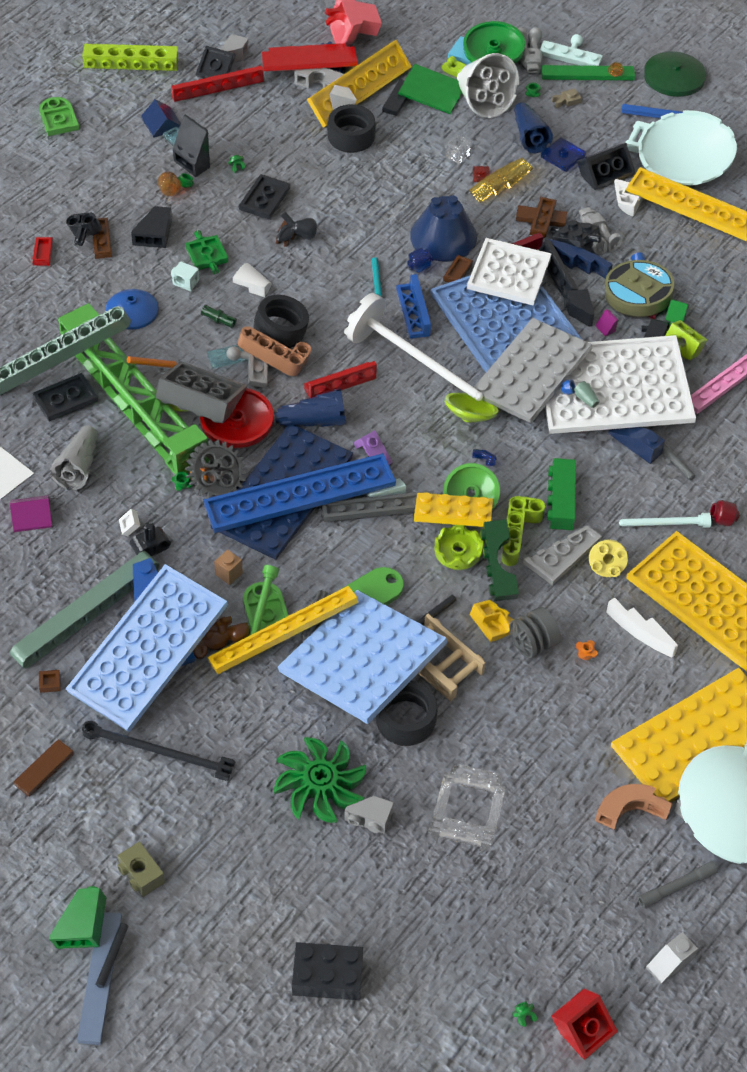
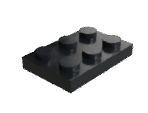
[239,174,290,220]
[32,373,98,422]

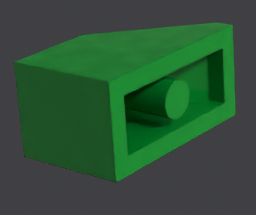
[665,300,690,325]

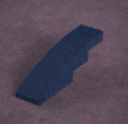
[549,239,613,279]

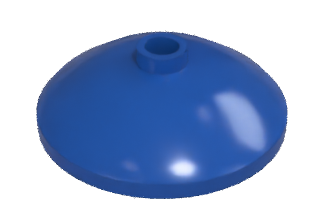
[106,289,159,330]

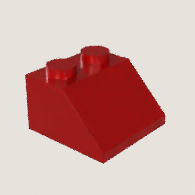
[551,989,618,1059]

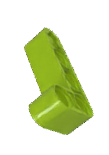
[501,496,545,566]

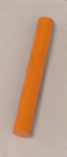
[127,356,177,368]

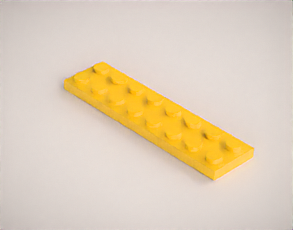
[307,39,412,127]
[626,167,747,241]

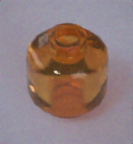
[157,172,181,196]

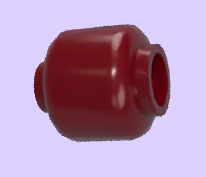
[710,500,740,526]

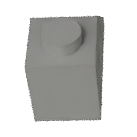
[646,932,698,985]

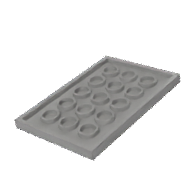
[474,318,592,423]

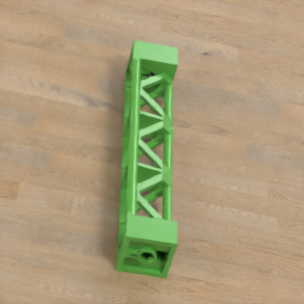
[58,303,209,475]

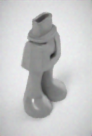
[517,27,543,73]
[579,207,623,255]

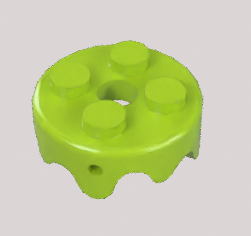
[434,525,483,570]

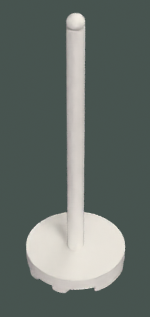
[344,293,483,401]

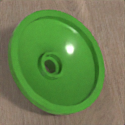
[443,463,500,511]

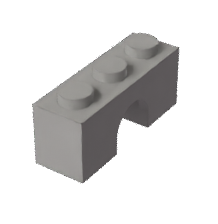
[294,68,343,88]

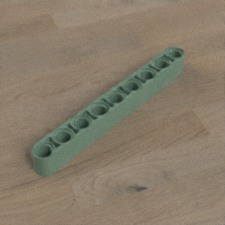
[0,306,131,395]
[10,551,160,668]

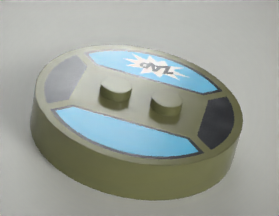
[605,260,674,317]

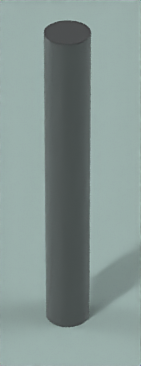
[662,443,695,480]

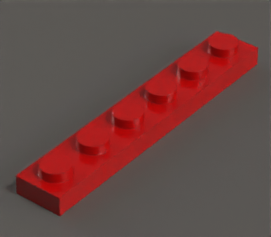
[171,66,264,102]

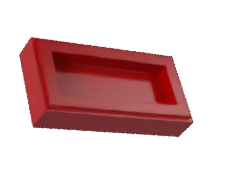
[32,237,53,266]

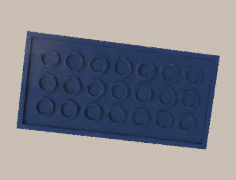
[211,425,353,560]

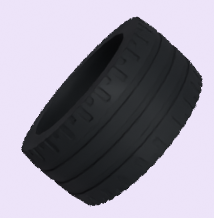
[327,104,376,153]
[254,295,309,348]
[375,680,438,746]

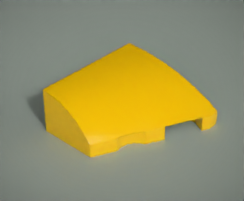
[469,600,514,642]

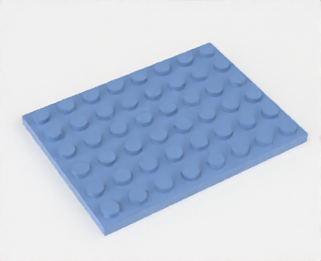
[430,275,582,372]

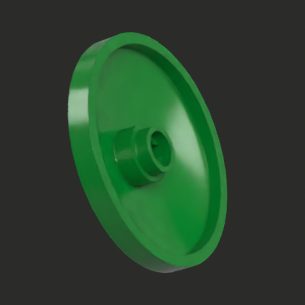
[463,21,525,63]

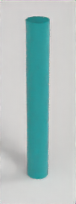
[372,257,382,297]

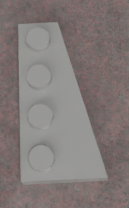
[523,526,602,586]

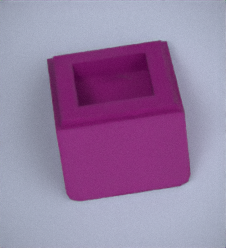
[596,309,618,336]

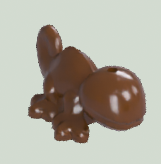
[193,616,250,659]

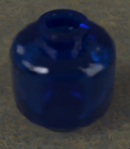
[407,247,433,273]

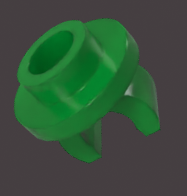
[228,155,245,173]
[512,1001,537,1027]

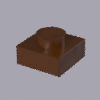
[39,670,61,693]

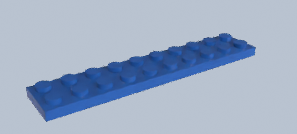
[203,453,396,533]

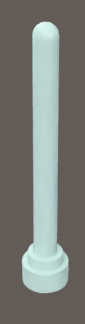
[619,513,711,528]

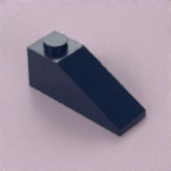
[608,427,665,464]

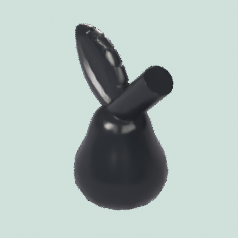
[277,211,317,242]

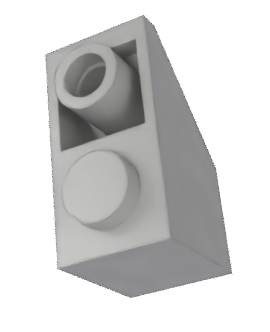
[220,34,249,63]
[344,796,394,834]

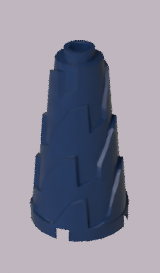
[514,102,553,153]
[274,389,347,427]

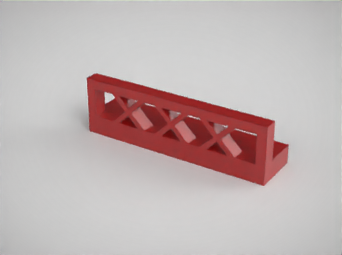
[304,361,377,398]

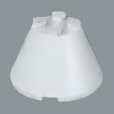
[457,53,519,118]

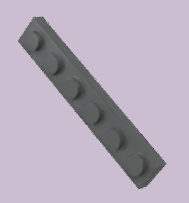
[322,490,434,522]

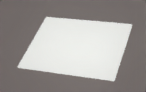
[0,447,34,499]

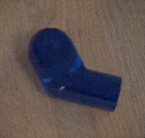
[472,449,497,466]

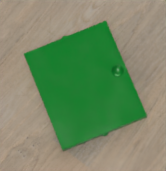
[398,64,462,114]

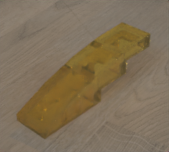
[469,158,533,203]

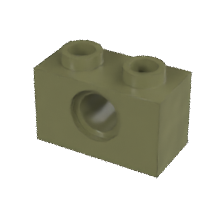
[117,841,165,897]

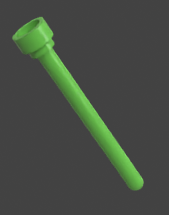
[249,565,280,636]

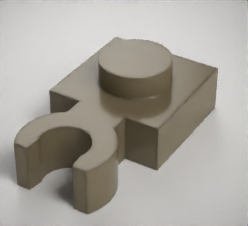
[552,89,582,108]

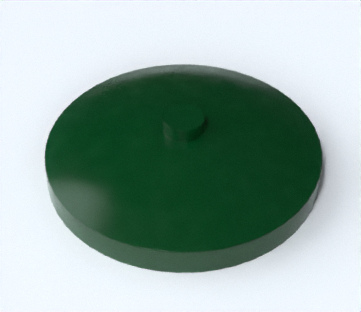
[644,51,706,97]

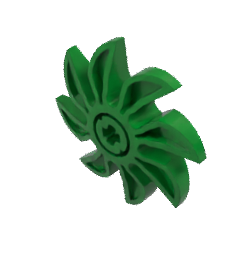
[274,737,366,823]

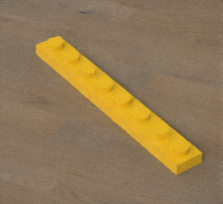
[208,586,359,674]

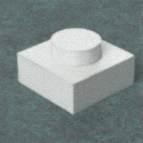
[119,509,140,536]

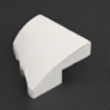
[614,179,643,216]
[233,263,272,297]

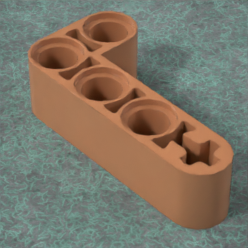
[238,327,311,376]

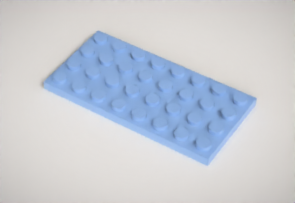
[66,564,229,732]

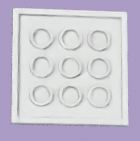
[467,238,551,306]

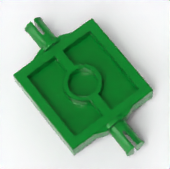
[185,230,228,274]

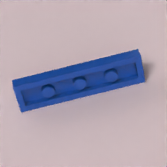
[396,274,431,339]

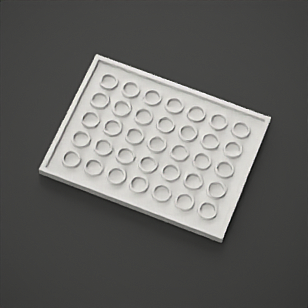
[545,335,696,434]

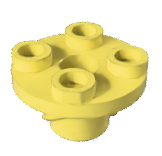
[589,540,628,577]

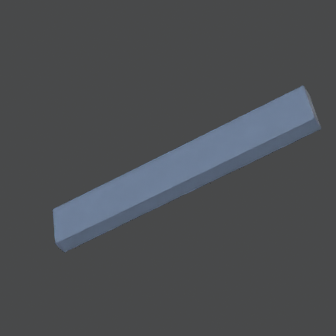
[77,912,122,1045]

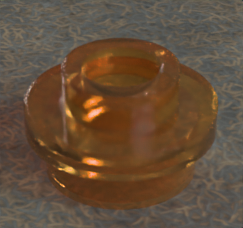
[608,62,624,77]

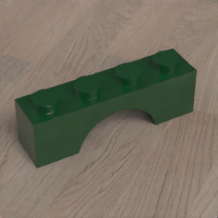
[480,519,519,602]

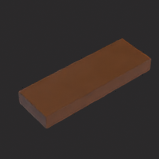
[529,197,557,238]
[516,205,567,227]
[93,218,112,259]
[13,739,74,797]

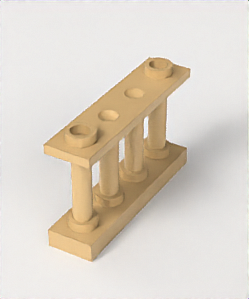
[418,614,486,702]

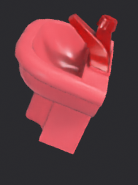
[325,0,382,46]

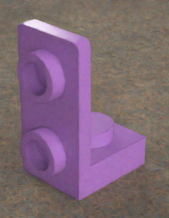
[353,430,392,465]

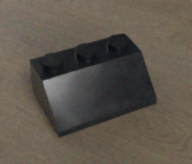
[576,143,636,190]

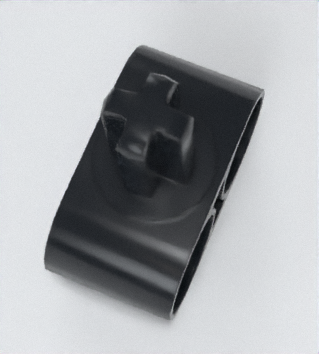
[66,212,102,246]
[129,522,171,556]

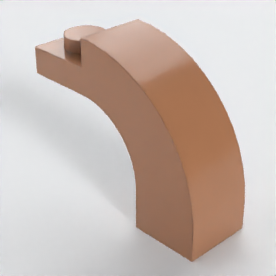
[595,784,673,829]

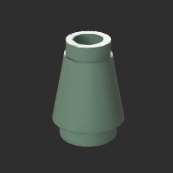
[574,381,600,408]

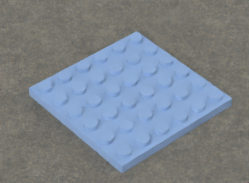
[278,590,447,724]

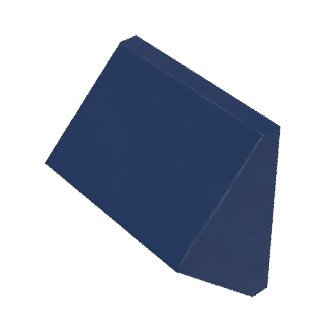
[141,99,181,138]

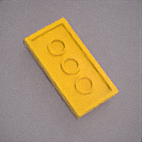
[414,493,493,527]

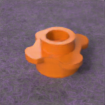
[576,640,598,660]

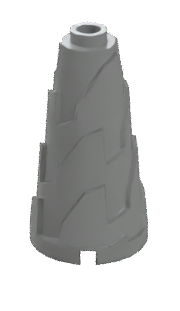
[50,425,98,490]

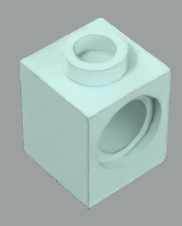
[171,261,199,291]

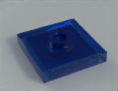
[541,137,586,172]

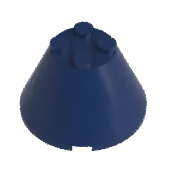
[410,195,477,262]

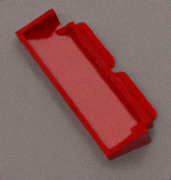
[262,43,358,71]

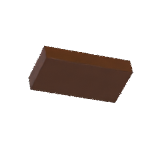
[443,255,473,283]

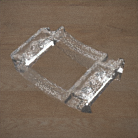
[428,764,506,854]

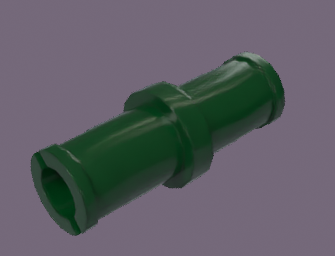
[201,305,237,328]

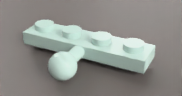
[540,34,603,66]

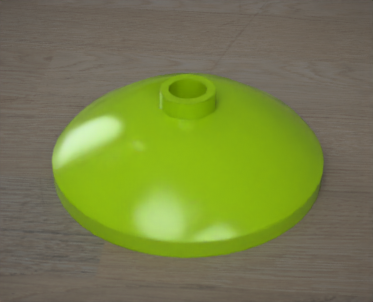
[445,392,498,423]

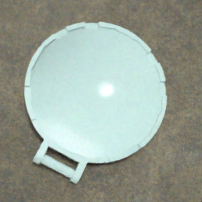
[625,110,737,185]
[678,742,747,864]

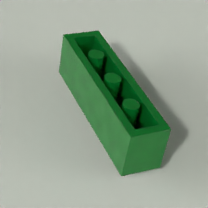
[547,458,576,530]

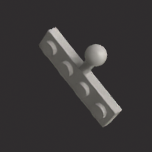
[226,346,267,388]

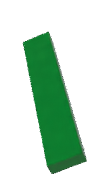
[541,65,635,81]

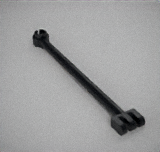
[82,721,236,781]

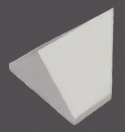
[329,85,357,110]

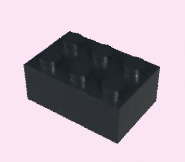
[292,942,363,1000]

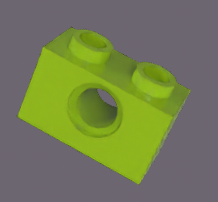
[665,320,707,360]

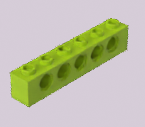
[82,44,179,71]

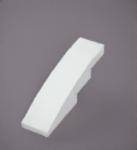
[606,598,678,658]

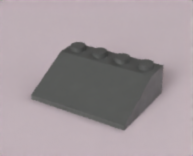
[155,361,247,423]

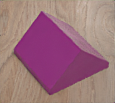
[10,495,52,532]

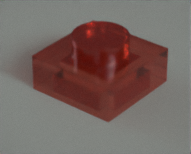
[472,166,490,182]

